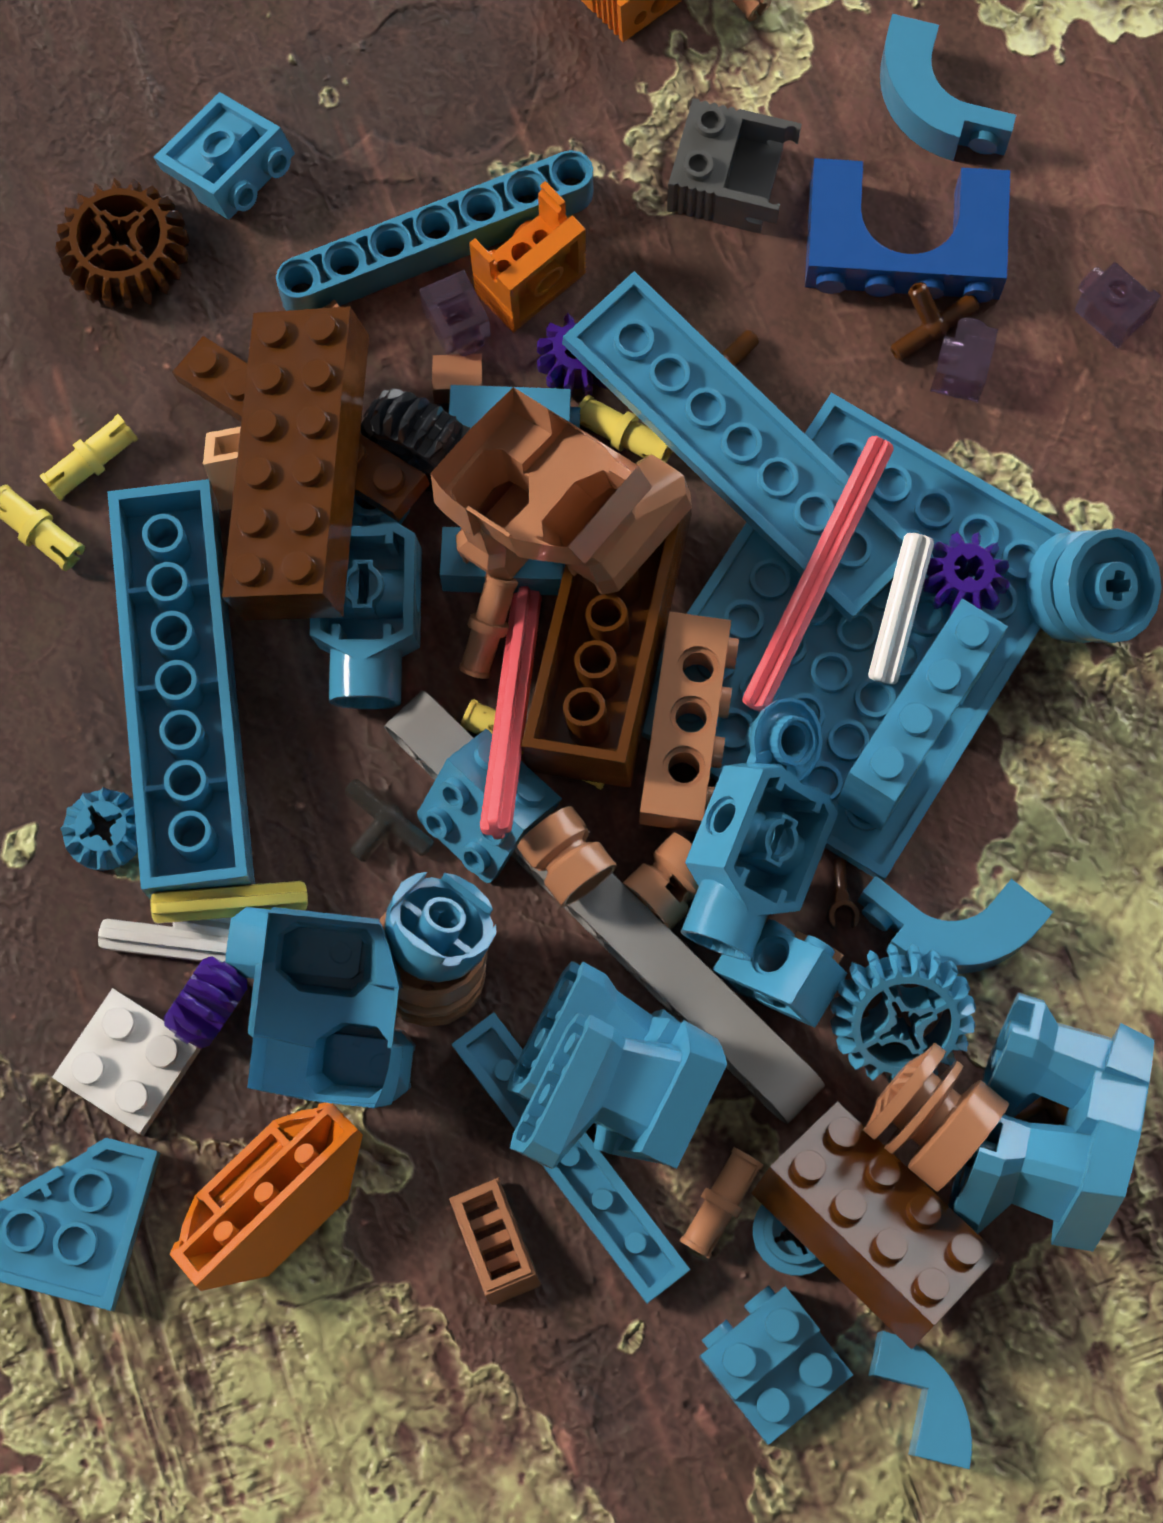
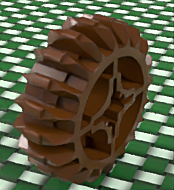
[55,178,190,310]

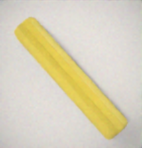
[150,881,308,924]

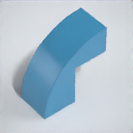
[868,1331,972,1469]

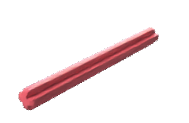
[742,436,894,712]
[480,586,542,839]

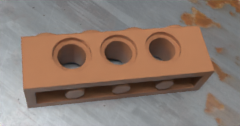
[639,611,739,832]

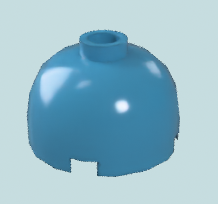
[384,872,496,983]

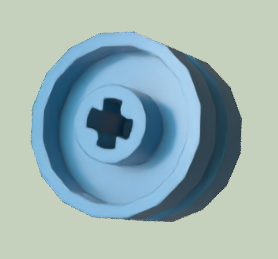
[1025,528,1162,643]

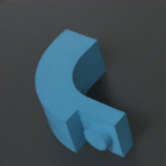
[880,14,1016,161]
[857,876,1053,974]

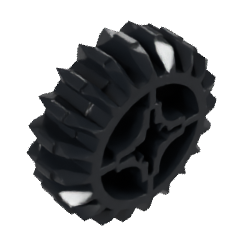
[360,389,470,492]

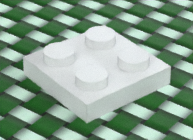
[52,988,201,1136]

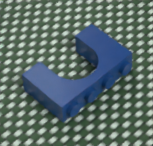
[805,158,1010,303]

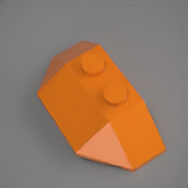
[169,1102,363,1291]

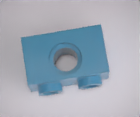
[713,919,848,1028]

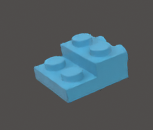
[153,92,295,220]
[699,1285,853,1445]

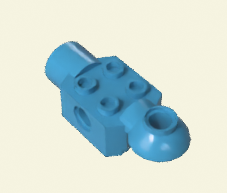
[310,495,422,710]
[681,697,838,960]

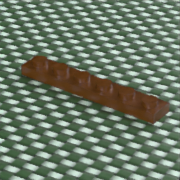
[172,336,430,522]

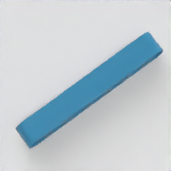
[276,150,593,311]

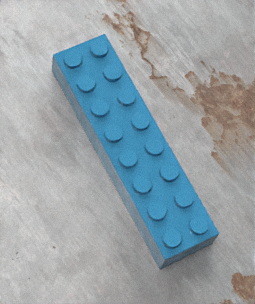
[107,479,255,900]

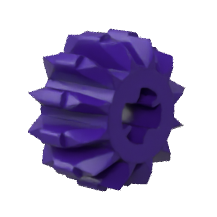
[537,312,607,396]
[923,531,1010,616]
[164,956,247,1049]

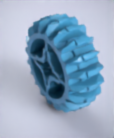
[830,943,976,1083]

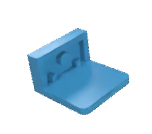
[417,729,562,883]

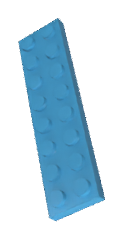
[562,271,908,622]

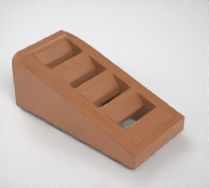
[449,1177,541,1305]

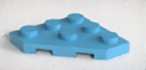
[0,1138,161,1312]

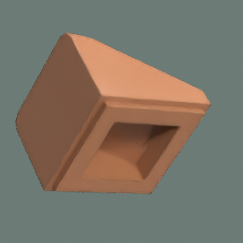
[432,353,483,404]

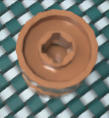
[517,806,617,907]
[622,833,699,930]

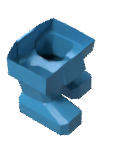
[225,907,416,1108]
[507,961,727,1169]
[948,993,1154,1252]

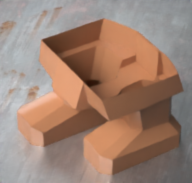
[431,387,692,595]

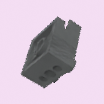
[667,98,802,233]

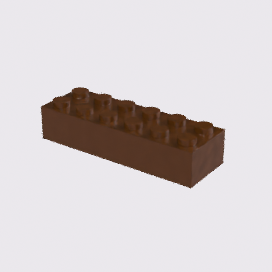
[222,306,369,621]
[521,484,692,788]

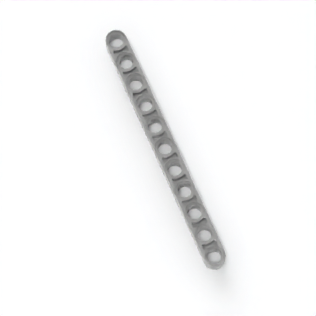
[384,690,825,1124]

